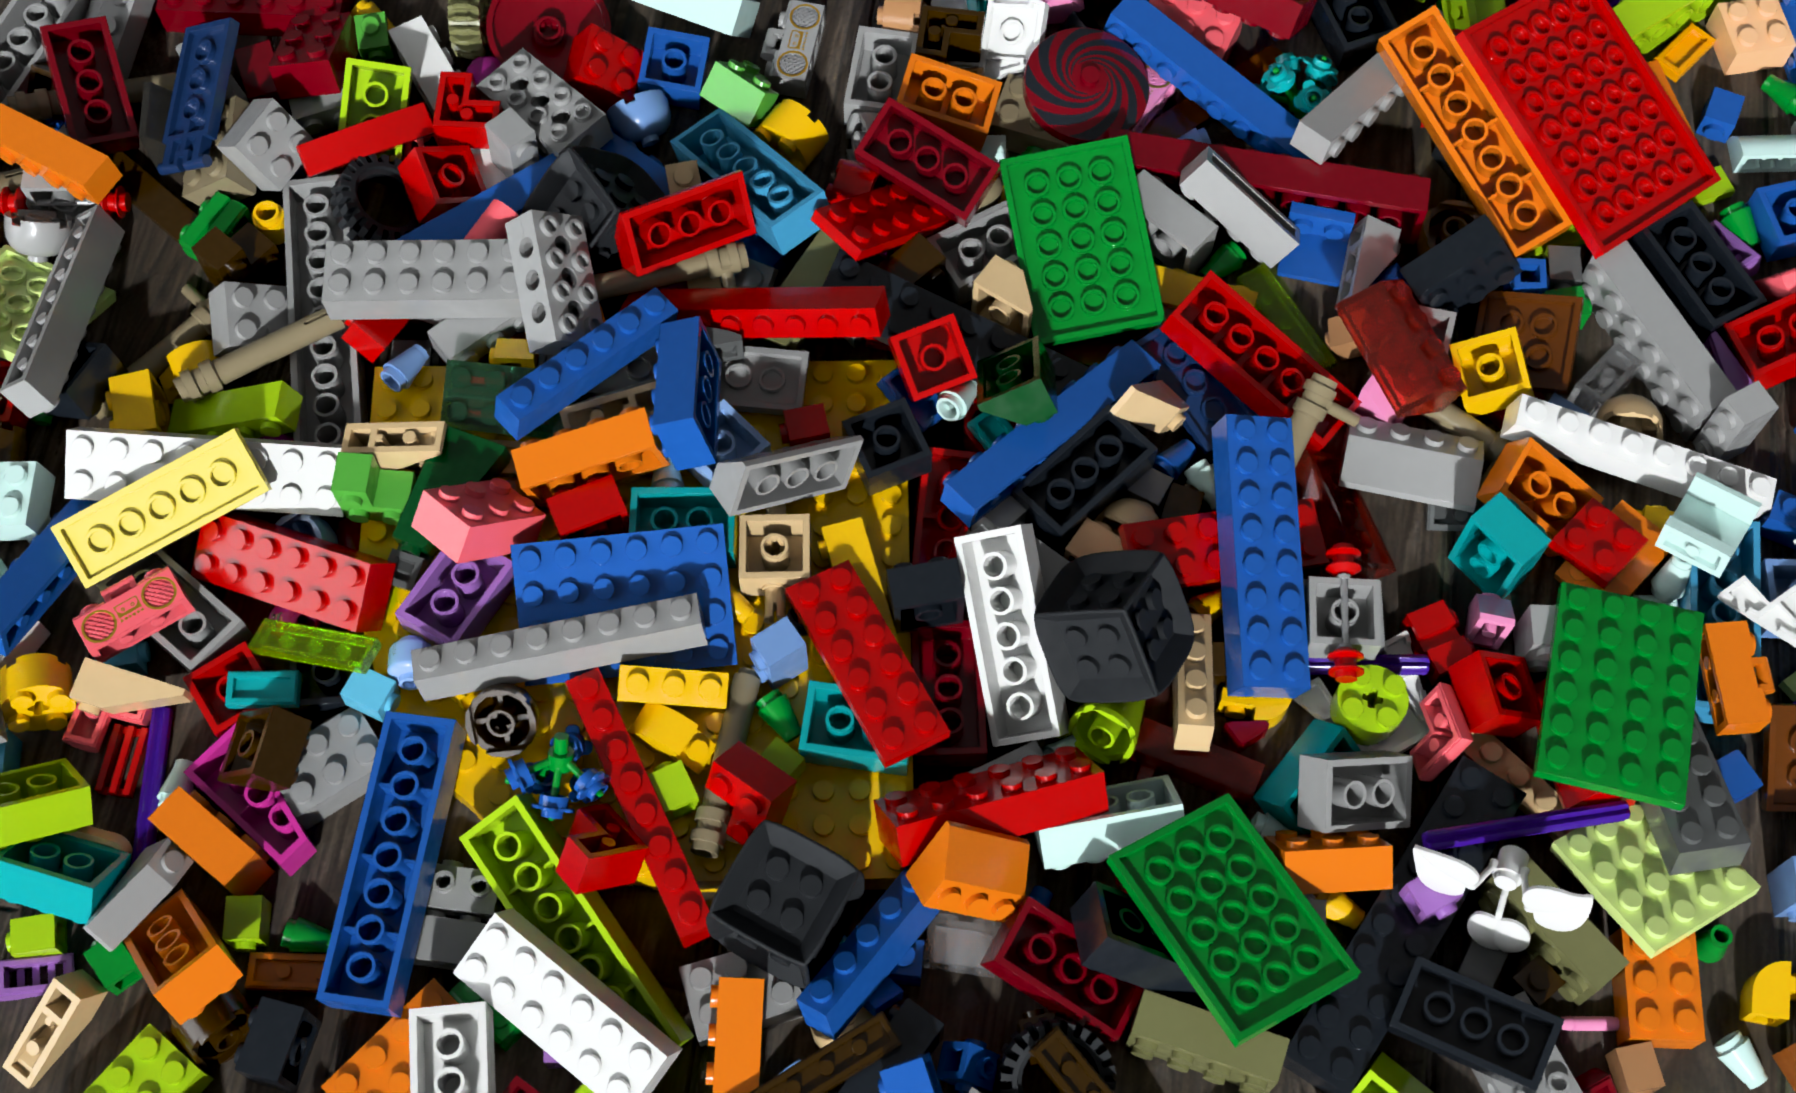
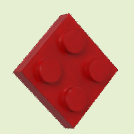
[1548,497,1649,589]

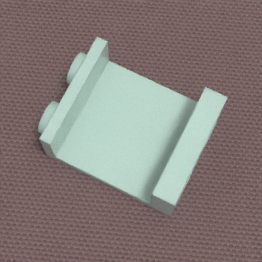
[1654,472,1762,578]

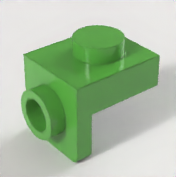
[354,11,394,63]

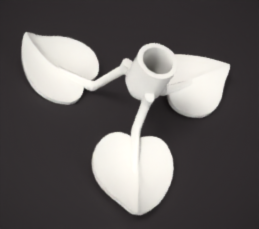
[1413,844,1594,953]

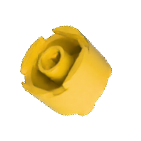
[753,99,829,172]
[0,653,76,733]

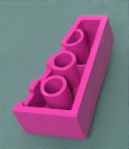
[183,722,317,877]

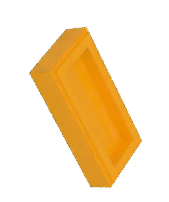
[1653,22,1716,83]

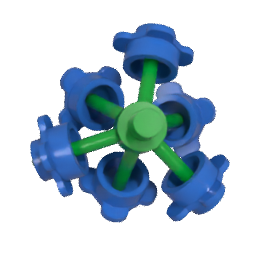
[504,724,610,821]

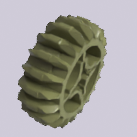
[447,0,490,59]

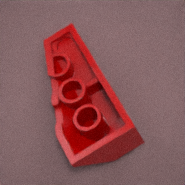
[910,447,976,565]

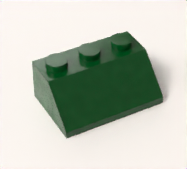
[977,335,1058,426]

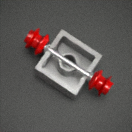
[0,170,131,220]
[1304,542,1382,683]

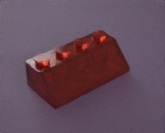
[1334,279,1468,418]
[1295,449,1397,579]

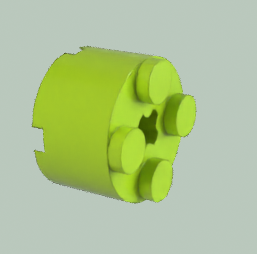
[1330,665,1409,746]

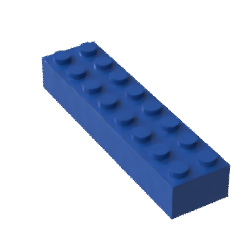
[1211,414,1311,699]
[315,711,467,1018]

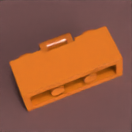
[1700,620,1776,736]

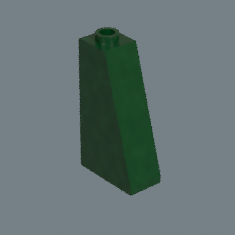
[392,426,512,557]

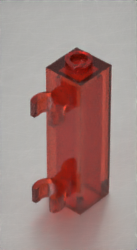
[1129,717,1265,806]

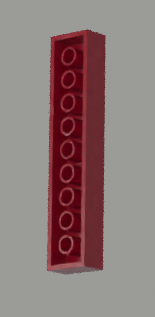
[1109,128,1431,245]

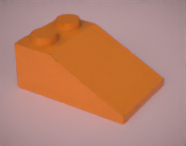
[1554,499,1668,597]

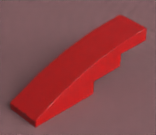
[296,102,435,177]

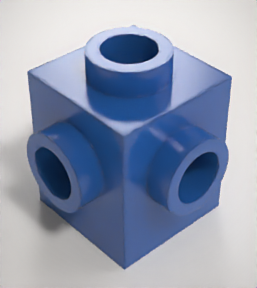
[1499,258,1549,294]
[937,1039,1000,1093]

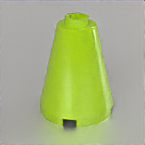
[1068,700,1146,765]

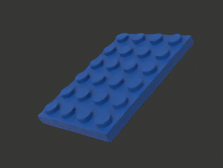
[510,523,738,686]

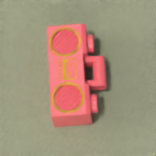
[72,566,196,663]

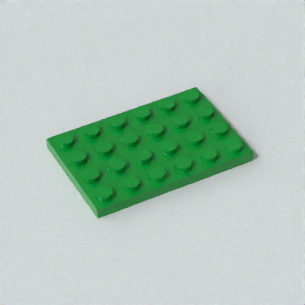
[999,135,1166,347]
[1533,582,1704,811]
[1107,793,1361,1048]

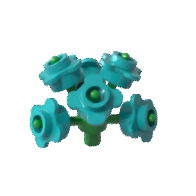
[1254,52,1339,120]

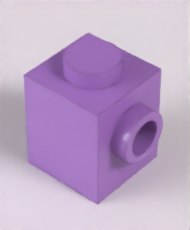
[1399,877,1464,924]

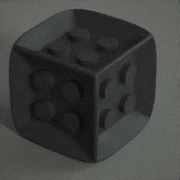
[521,146,666,275]
[1034,549,1194,703]
[706,820,865,989]

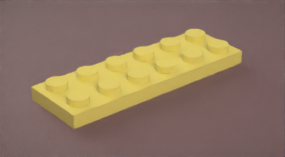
[50,428,272,589]

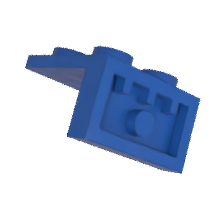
[1277,201,1356,287]

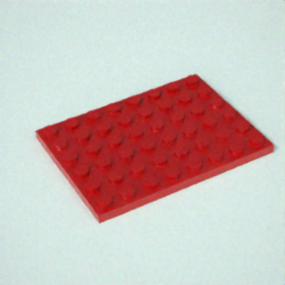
[1454,0,1721,259]

